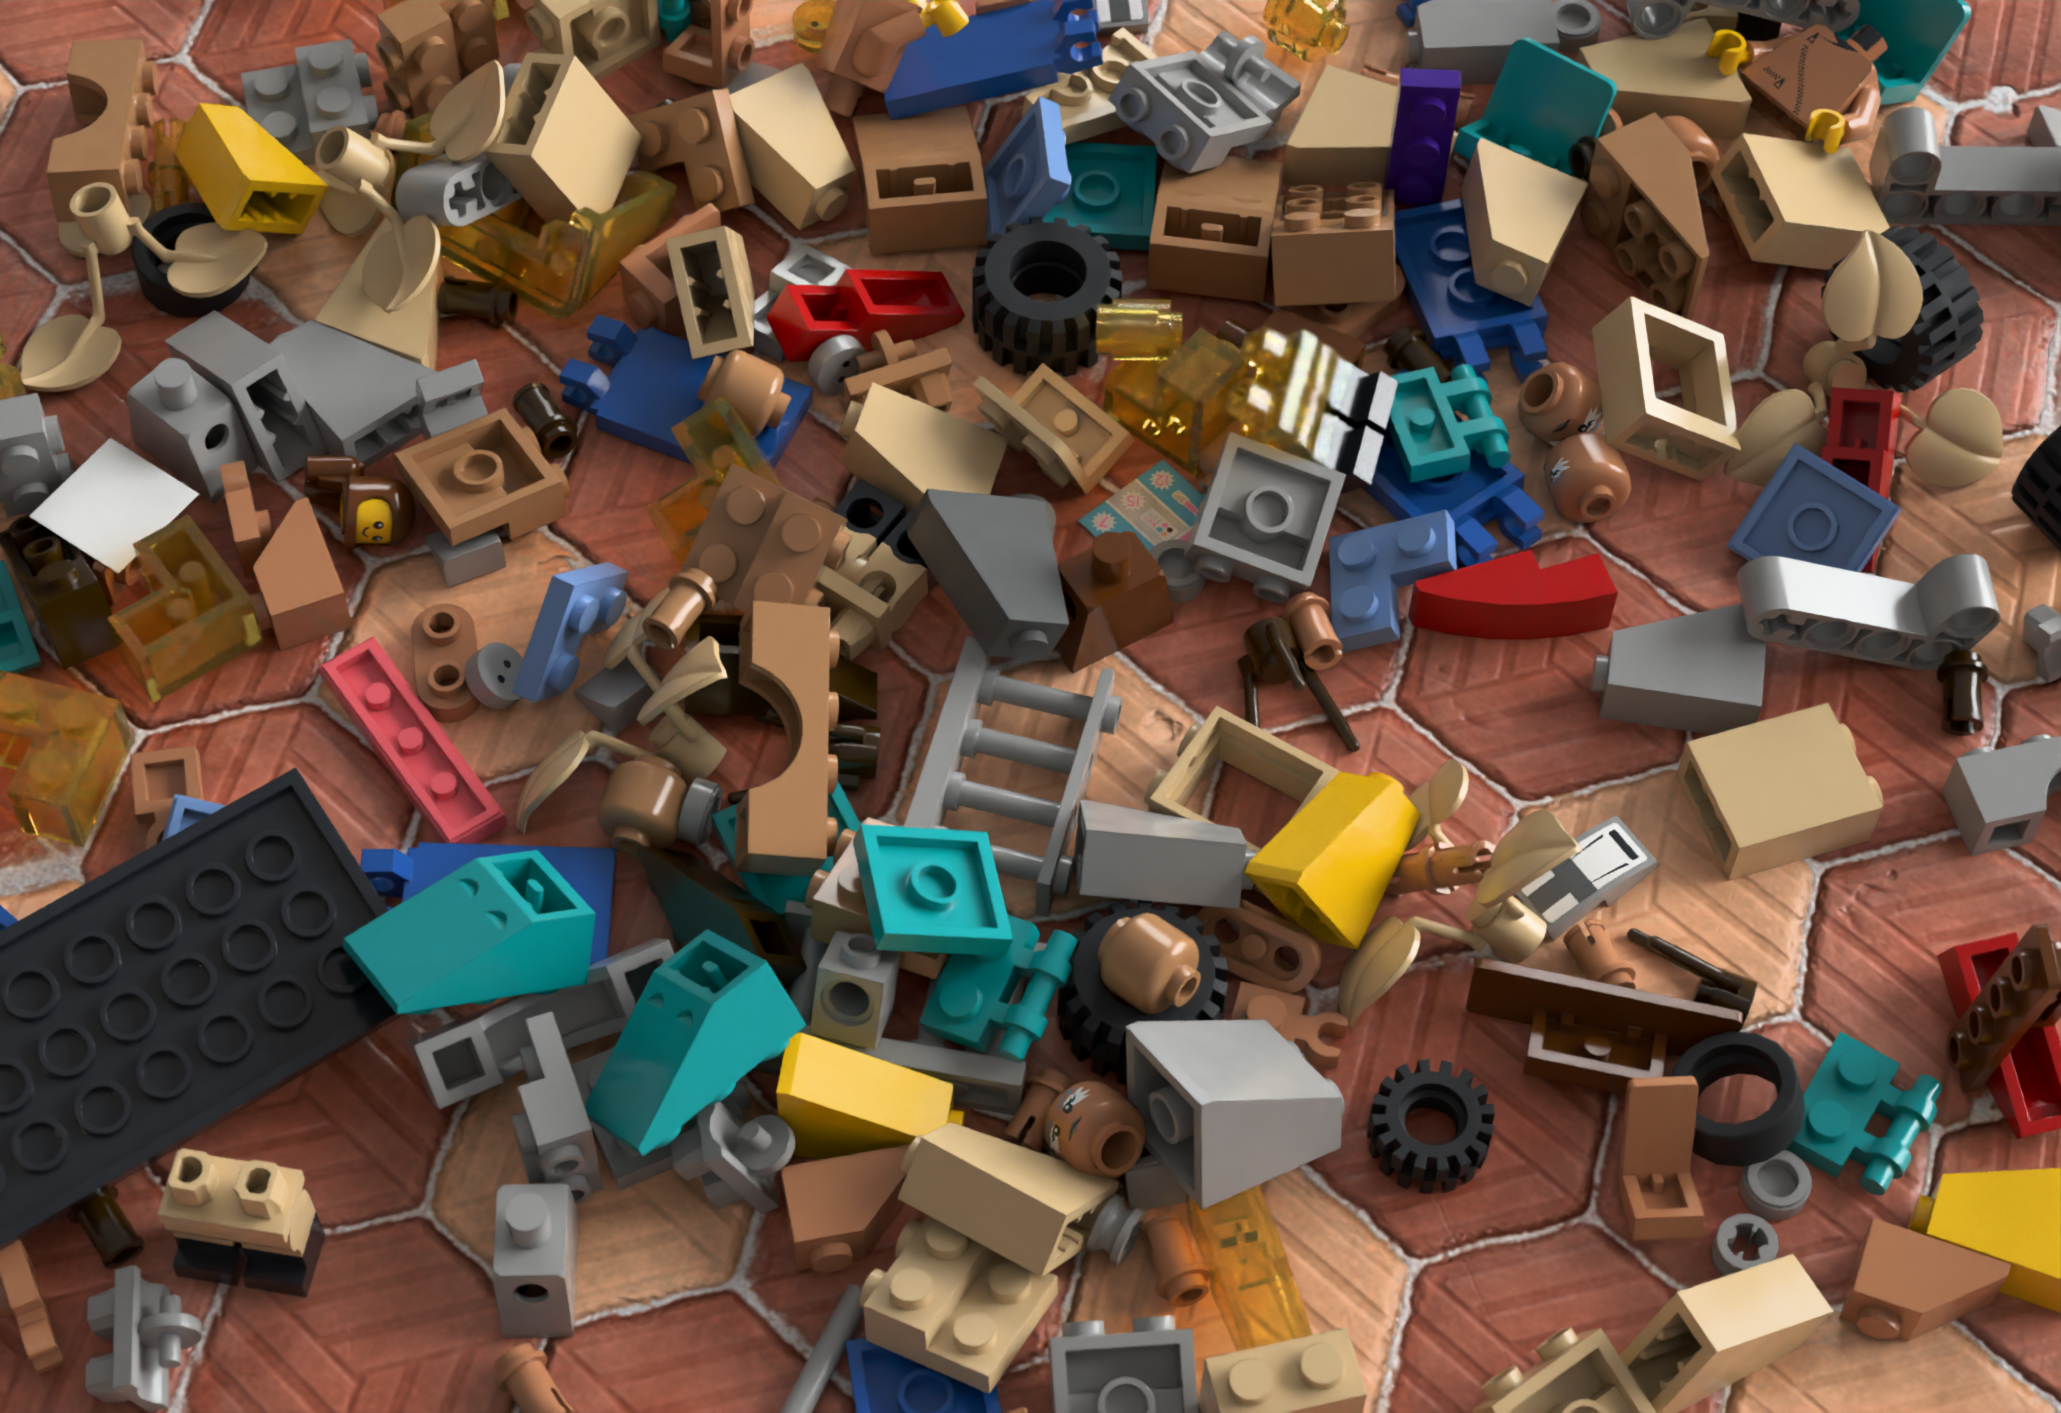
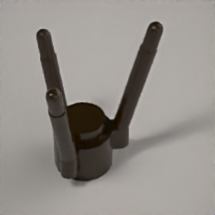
[1237,617,1360,752]
[727,707,881,805]
[1627,928,1758,1028]

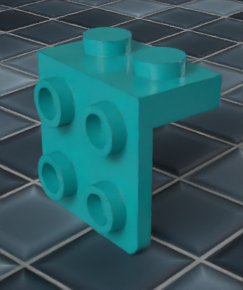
[1802,0,1971,105]
[1453,37,1617,180]

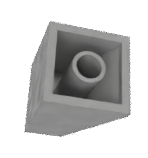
[1126,1019,1345,1210]

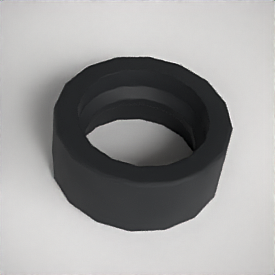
[131,203,251,317]
[1671,1031,1805,1167]

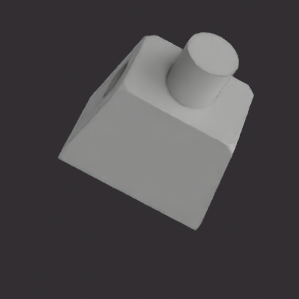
[127,358,258,504]
[493,1183,579,1338]

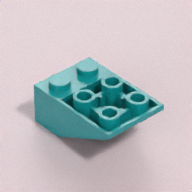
[343,850,596,1015]
[584,929,806,1157]

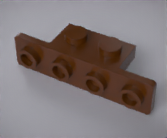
[1946,924,2061,1092]
[1466,958,1743,1095]

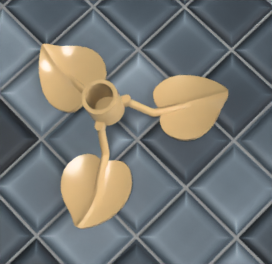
[315,60,505,314]
[18,182,269,392]
[1723,229,2003,487]
[516,586,727,836]
[1338,759,1582,1031]

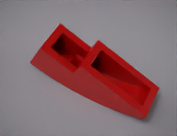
[766,269,965,362]
[1821,387,1901,574]
[1408,549,1618,640]
[1937,932,2061,1139]

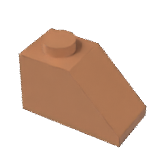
[248,497,353,651]
[781,1144,911,1273]
[1839,1218,2010,1342]

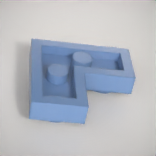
[1329,509,1457,653]
[512,562,629,703]

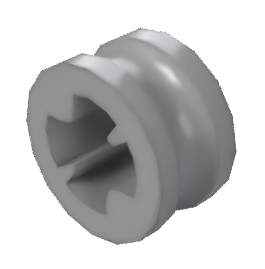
[1087,1194,1147,1266]
[1711,1214,1779,1277]

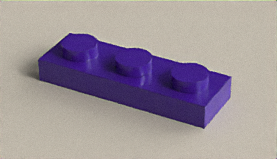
[1383,68,1461,206]

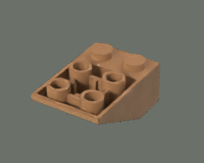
[852,106,987,255]
[1580,112,1709,321]
[1146,156,1282,302]
[1271,182,1396,307]

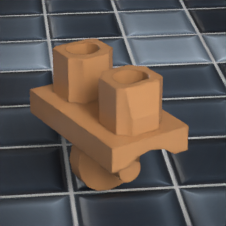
[838,329,953,414]

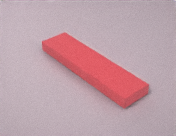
[318,636,507,844]

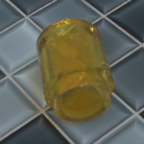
[1096,298,1183,361]

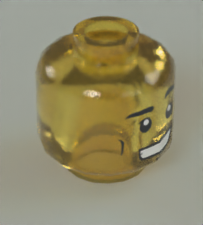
[1263,0,1350,63]

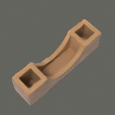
[46,39,159,222]
[734,600,840,877]

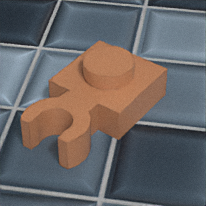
[219,460,274,578]
[130,745,204,849]
[1230,981,1349,1069]
[0,1239,65,1374]

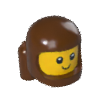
[304,456,416,550]

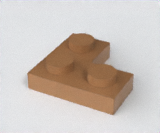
[628,88,755,213]

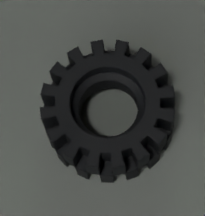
[1367,1059,1495,1194]

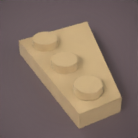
[1021,27,1157,145]

